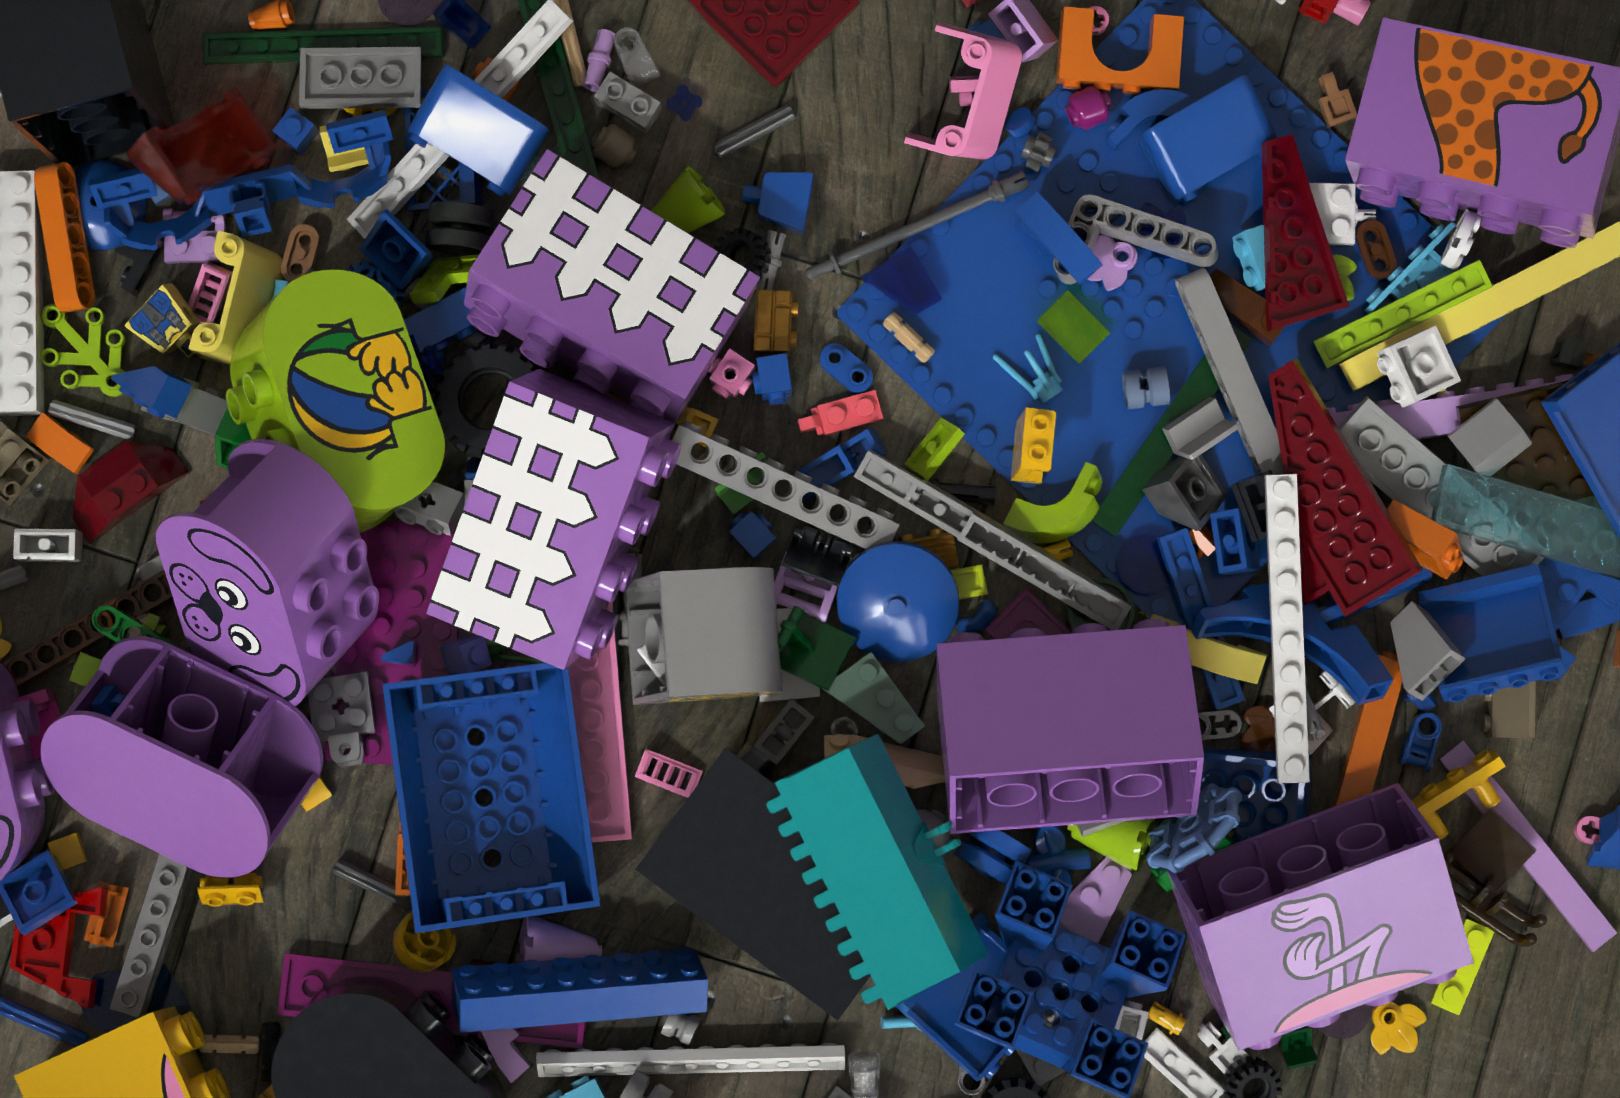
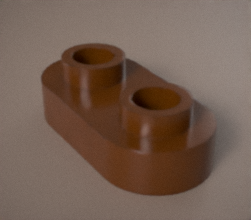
[1355,220,1397,280]

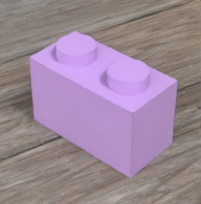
[988,0,1059,62]

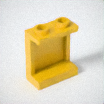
[1011,407,1056,484]

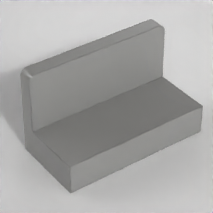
[1162,396,1239,460]

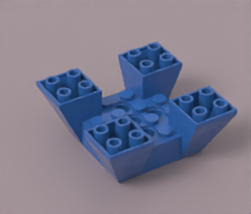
[954,861,1186,1098]

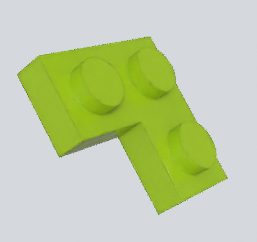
[409,254,479,304]

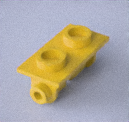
[197,873,263,907]

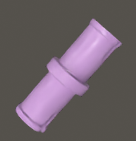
[582,29,616,92]

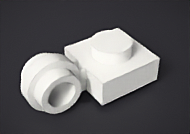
[1196,1021,1249,1074]

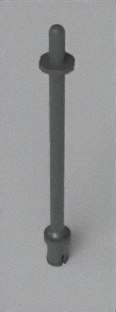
[805,170,1030,279]

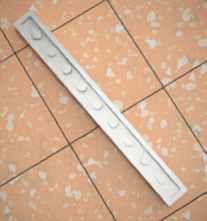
[347,0,573,239]
[1264,474,1310,783]
[536,1043,845,1077]

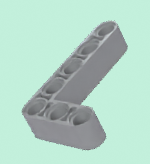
[1053,194,1219,284]

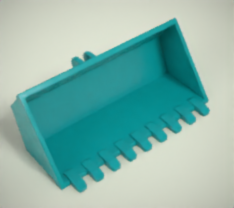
[766,734,988,1010]

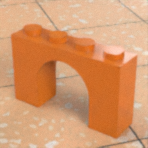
[1056,6,1184,95]

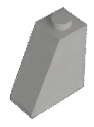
[1390,601,1466,701]

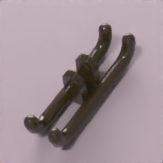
[1443,852,1548,947]

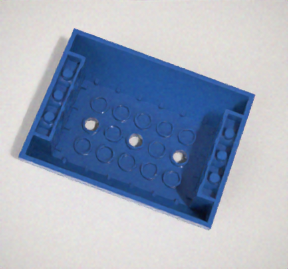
[382,663,600,933]

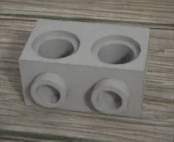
[594,71,662,135]

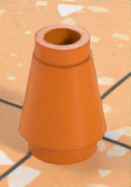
[248,0,295,30]

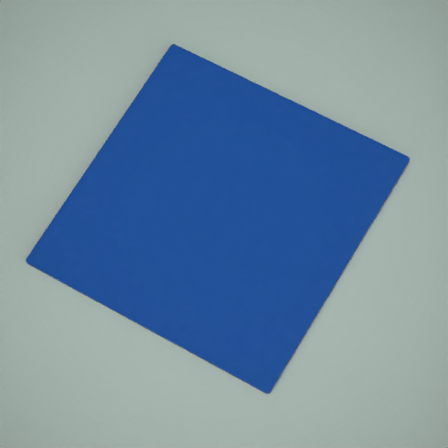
[837,0,1507,629]

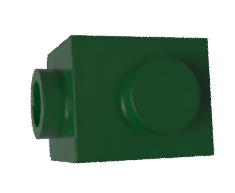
[1279,1026,1317,1070]

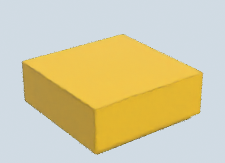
[47,833,88,870]

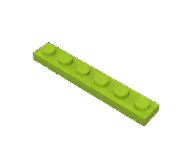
[1313,259,1493,368]

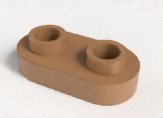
[281,224,321,282]

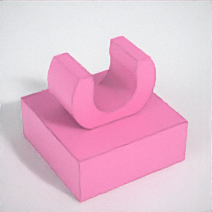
[949,75,979,106]

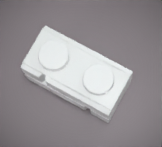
[13,529,83,562]

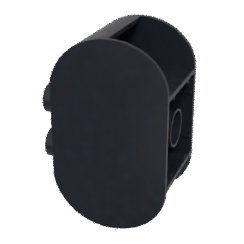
[271,977,507,1098]

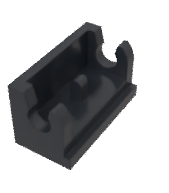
[1231,470,1273,542]

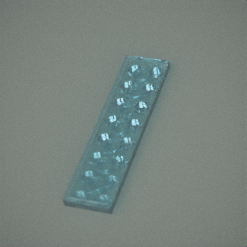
[1431,464,1620,579]

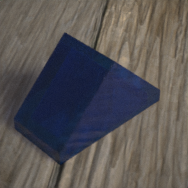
[433,0,491,50]

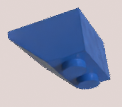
[359,209,435,290]

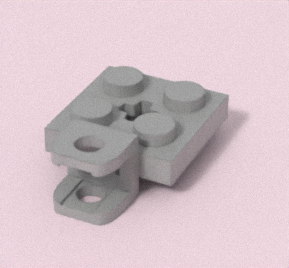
[308,671,376,768]

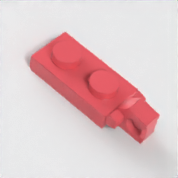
[798,390,884,436]

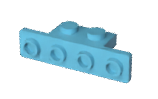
[1364,221,1456,314]

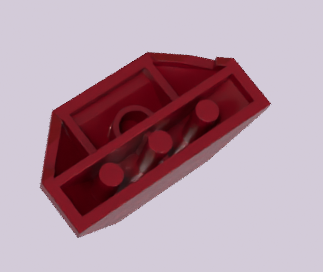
[73,440,190,543]

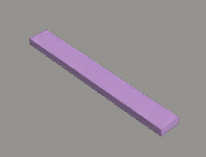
[1438,740,1617,952]

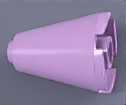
[516,916,602,963]

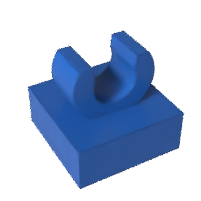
[90,685,126,717]

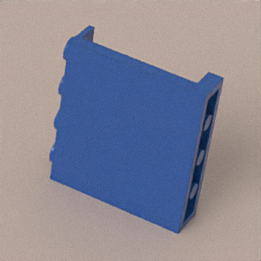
[1417,563,1566,702]
[895,912,1059,1081]

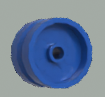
[953,830,1032,885]

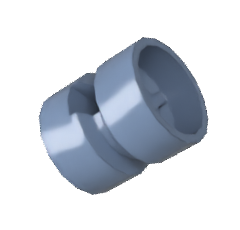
[1122,366,1170,410]

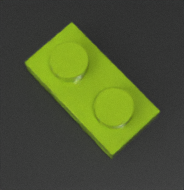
[904,417,965,481]

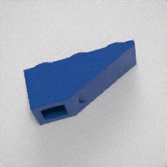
[111,366,193,418]

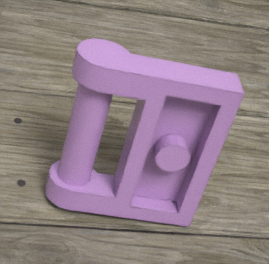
[163,208,226,264]
[775,552,838,623]

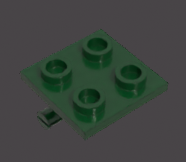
[777,606,856,691]

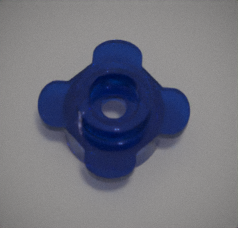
[666,85,702,121]

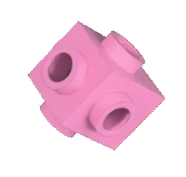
[708,349,755,399]

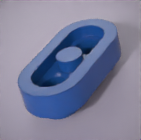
[820,343,873,394]

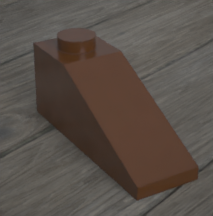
[1210,268,1286,348]

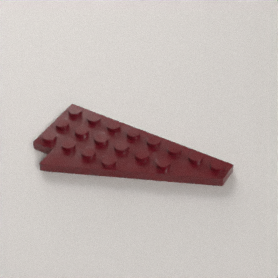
[1268,359,1423,616]

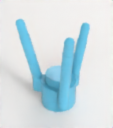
[993,334,1063,403]

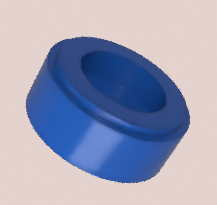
[1004,107,1036,137]

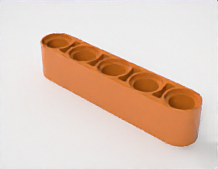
[34,162,95,313]

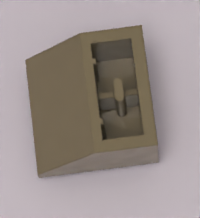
[0,419,49,506]

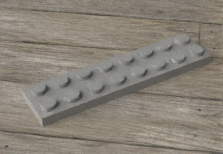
[1338,396,1549,577]

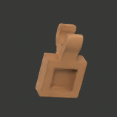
[1318,72,1357,128]

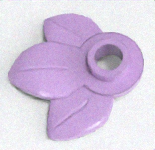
[1084,235,1137,291]

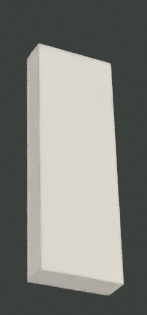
[1144,1027,1225,1098]

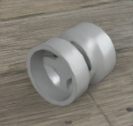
[661,1014,701,1046]

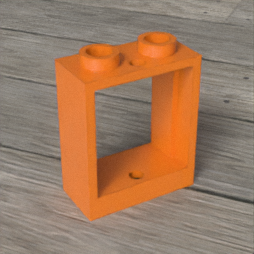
[1387,499,1464,580]

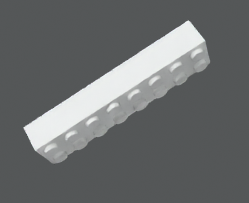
[0,171,44,416]

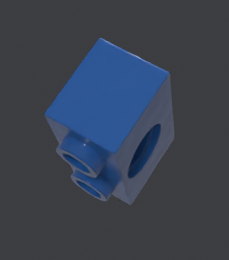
[1210,508,1261,575]

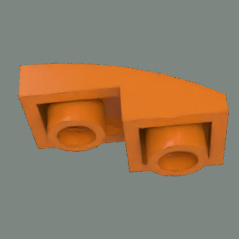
[25,412,94,474]

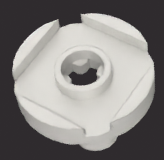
[1440,209,1482,271]

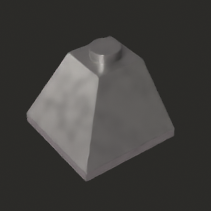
[1142,455,1228,531]

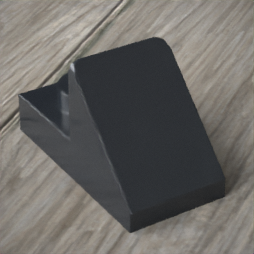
[114,240,164,297]

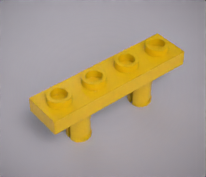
[1411,748,1506,840]

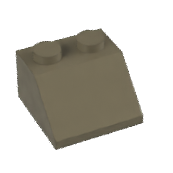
[1482,681,1536,740]

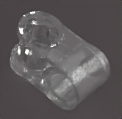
[614,27,660,87]
[848,1051,880,1098]

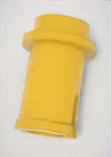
[1038,539,1073,560]
[1147,1001,1187,1035]

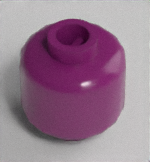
[1065,86,1112,130]

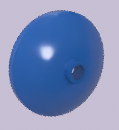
[74,160,147,250]

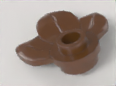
[1241,705,1276,752]

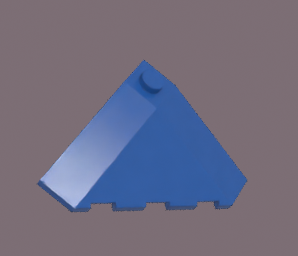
[1200,749,1313,842]

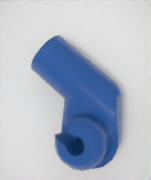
[956,599,997,632]

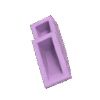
[481,1028,532,1083]

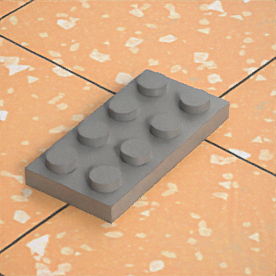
[299,47,422,109]

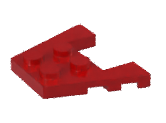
[9,888,108,1008]

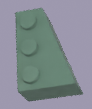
[822,652,925,745]

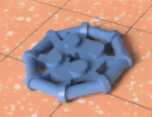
[1146,783,1242,873]

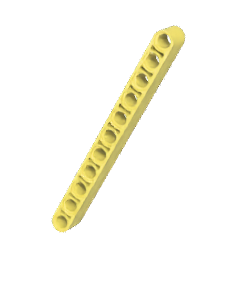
[1339,221,1620,392]

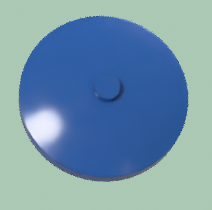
[837,541,959,662]

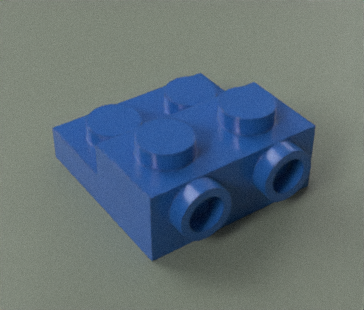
[0,850,77,936]

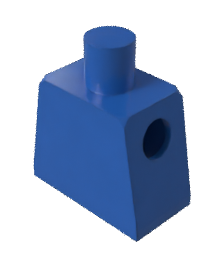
[742,172,813,234]

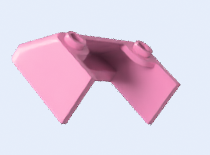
[904,21,1022,159]

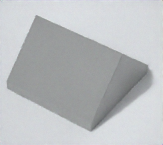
[1447,398,1532,482]

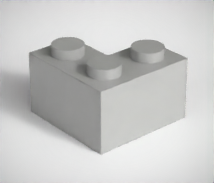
[141,378,227,435]

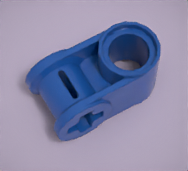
[1398,712,1442,773]

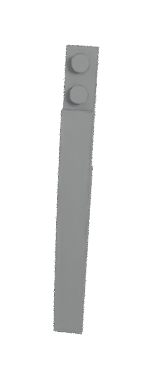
[853,450,1132,630]

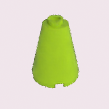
[651,166,726,233]
[1067,818,1155,873]

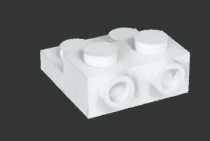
[1377,326,1461,408]

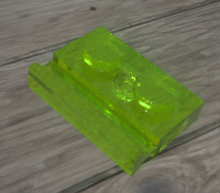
[1036,290,1110,364]

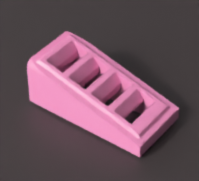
[188,262,233,324]
[635,749,703,798]

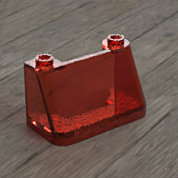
[126,88,277,205]

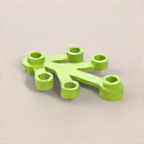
[40,304,126,397]

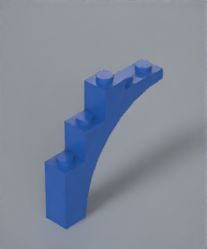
[1191,583,1393,705]

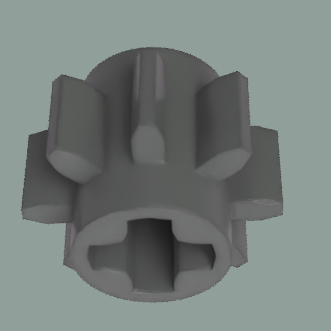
[1021,132,1057,172]

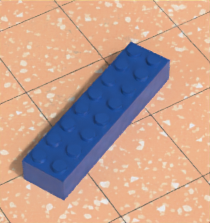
[451,947,708,1033]

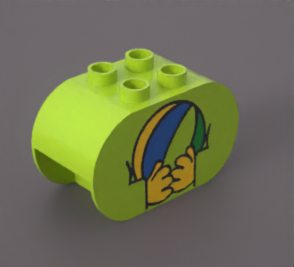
[226,269,445,533]

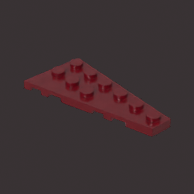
[1261,134,1349,332]

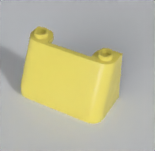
[189,231,283,365]

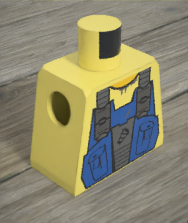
[124,283,200,358]

